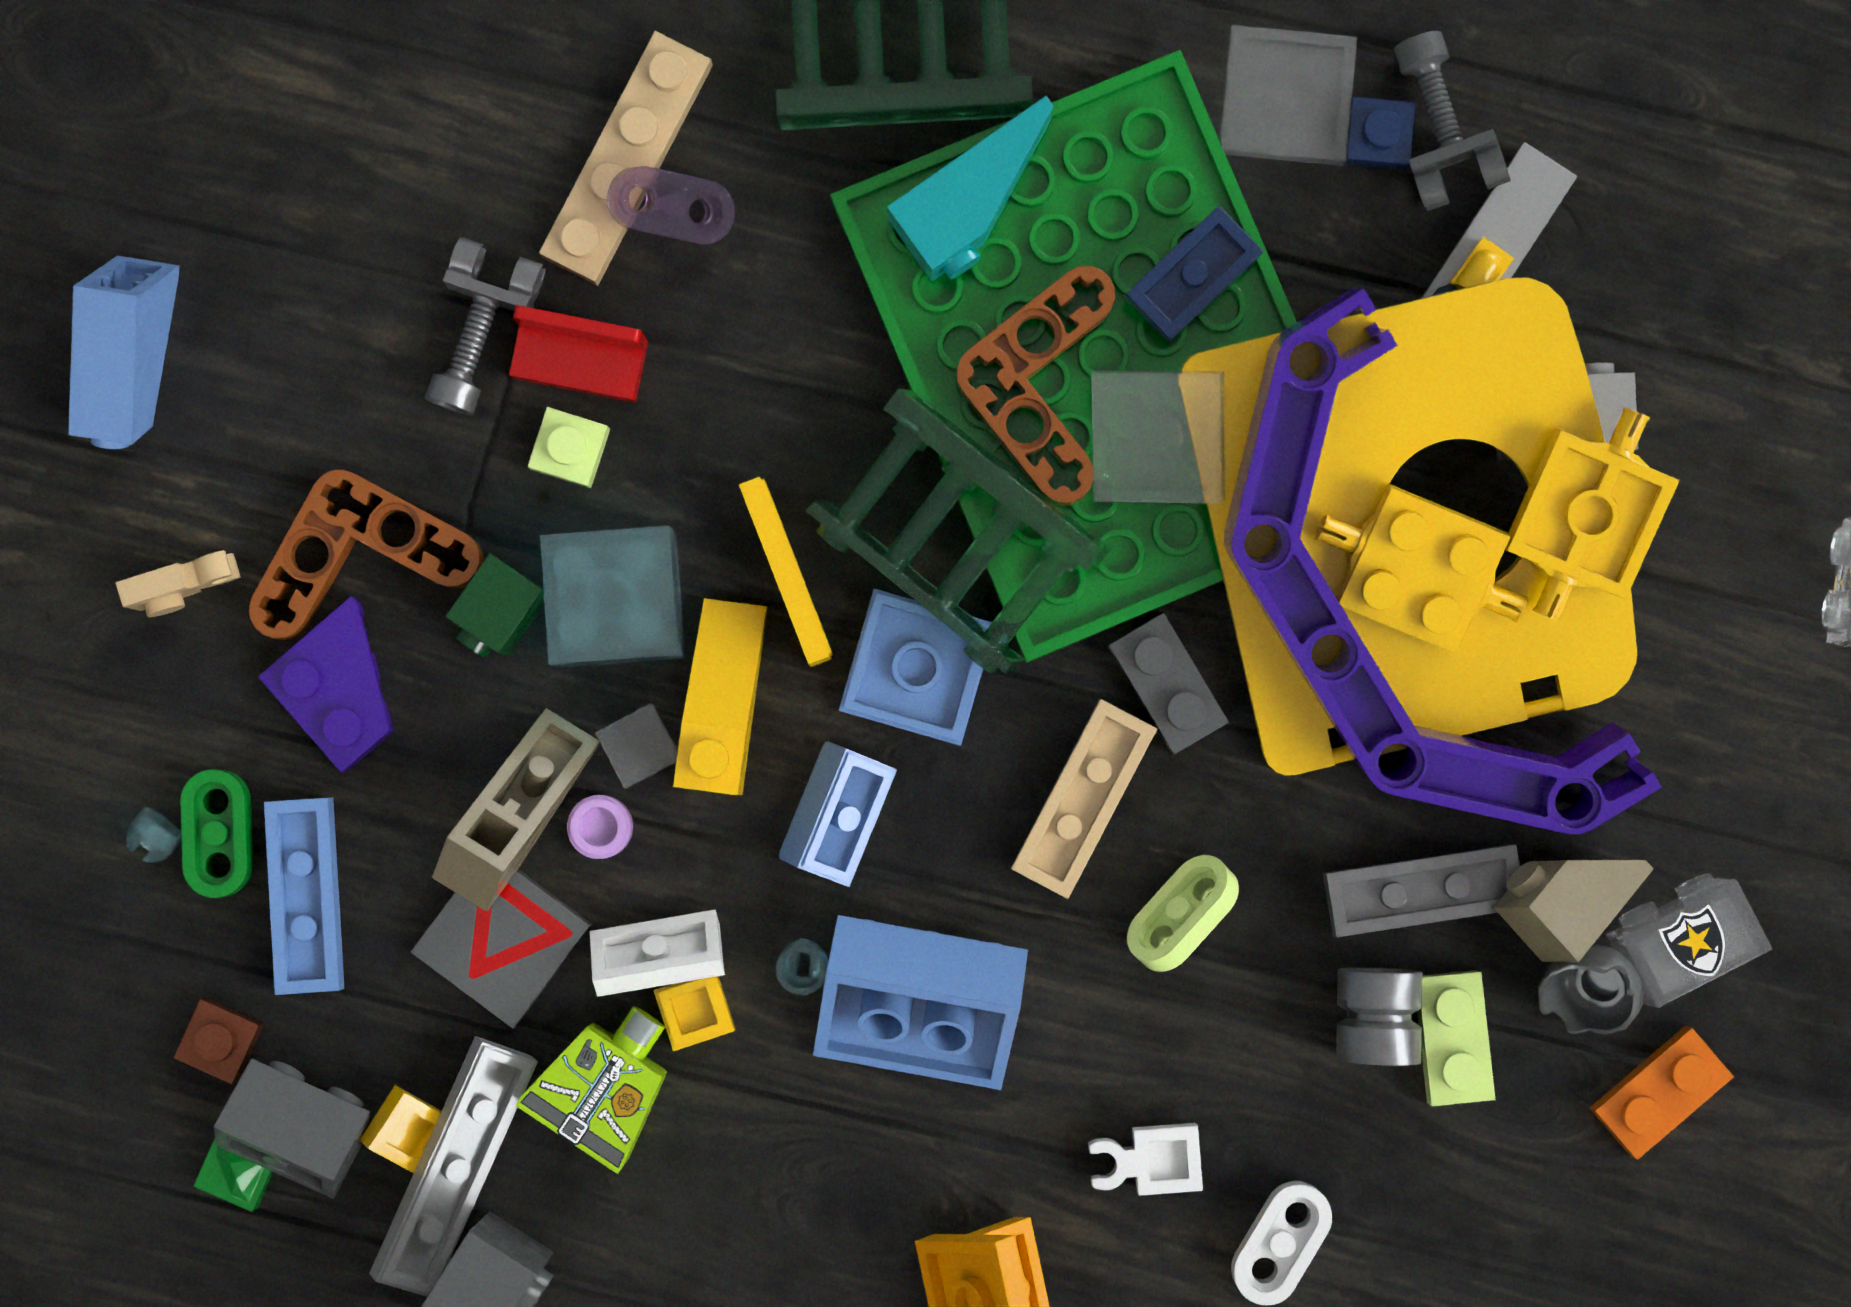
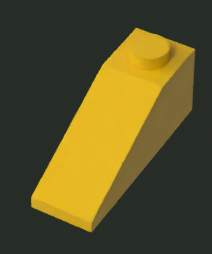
[673,598,768,795]

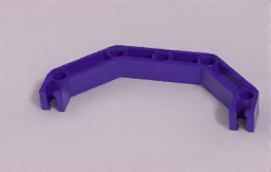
[1224,288,1662,834]

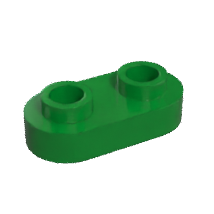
[180,769,253,898]

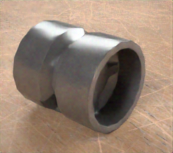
[1336,968,1423,1066]

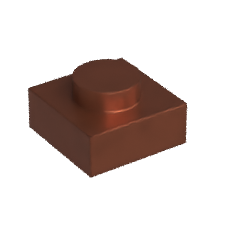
[174,997,265,1084]

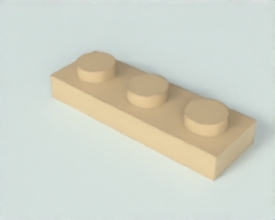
[1011,699,1157,899]

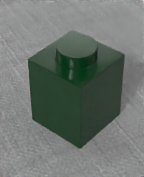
[445,553,551,658]

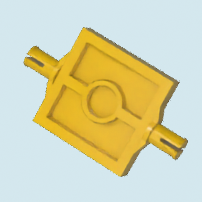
[1505,407,1680,622]
[1315,483,1528,654]

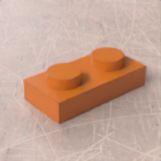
[1590,1026,1734,1160]

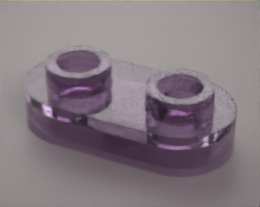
[607,166,735,244]

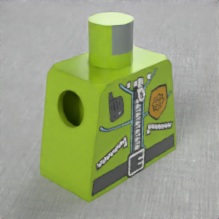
[515,1006,667,1174]

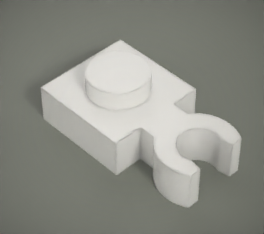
[1088,1123,1203,1196]

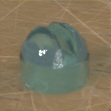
[126,807,182,863]
[776,939,828,995]

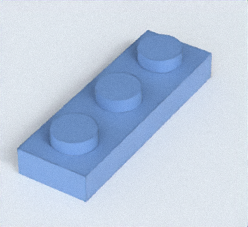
[264,798,345,995]

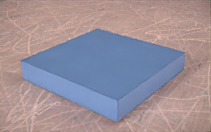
[839,589,996,746]

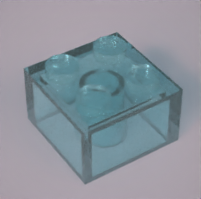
[540,526,685,668]

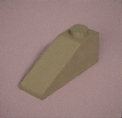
[432,708,600,912]

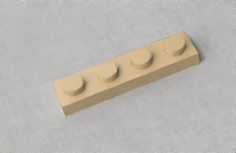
[539,31,713,286]

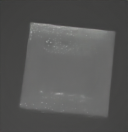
[595,703,678,789]

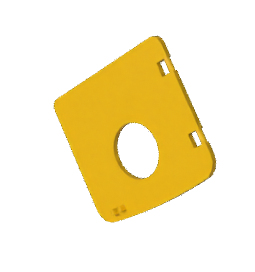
[1179,277,1637,776]

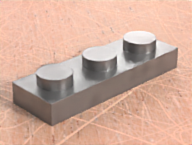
[1323,844,1520,937]

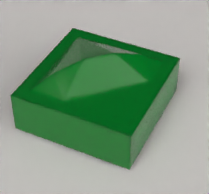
[194,1139,273,1212]

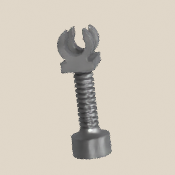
[424,237,546,416]

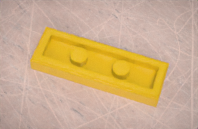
[739,477,833,667]

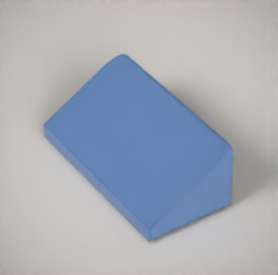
[779,741,897,887]

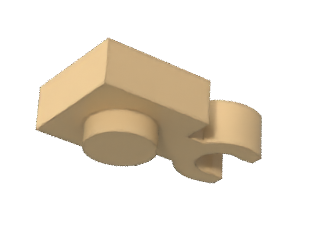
[115,550,241,617]

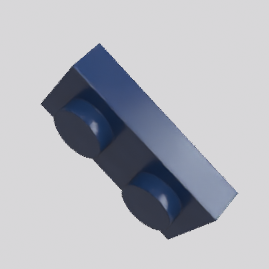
[1125,205,1264,343]

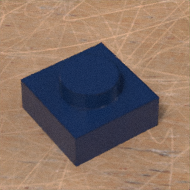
[1344,97,1416,170]

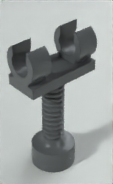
[1393,31,1511,211]

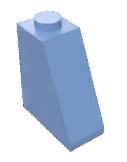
[68,256,179,449]

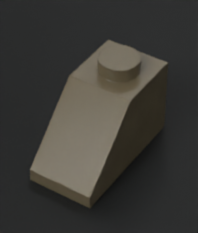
[1493,860,1653,962]

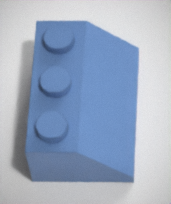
[813,915,1028,1090]

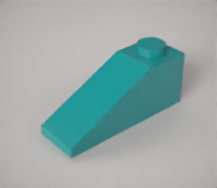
[887,96,1053,282]

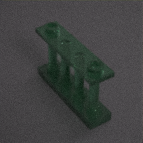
[776,0,1033,130]
[806,388,1111,673]

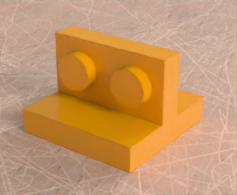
[915,1217,1050,1307]

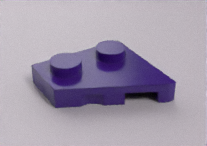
[258,596,394,773]

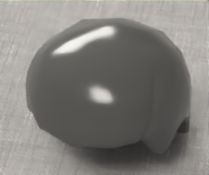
[1538,943,1643,1035]

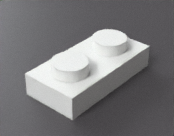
[590,909,725,997]

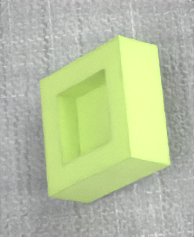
[528,407,610,489]

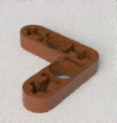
[956,266,1115,506]
[249,470,484,640]

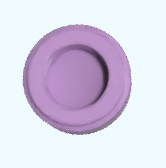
[567,795,633,859]

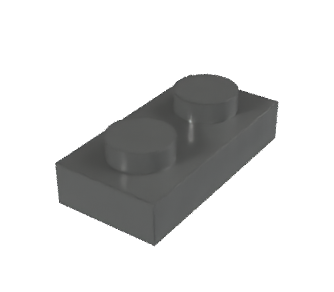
[1108,613,1229,755]

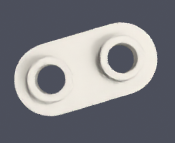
[1231,1181,1332,1305]

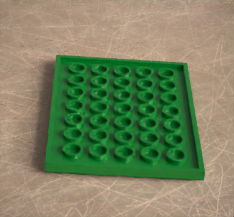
[830,50,1297,663]

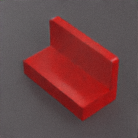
[509,305,648,403]

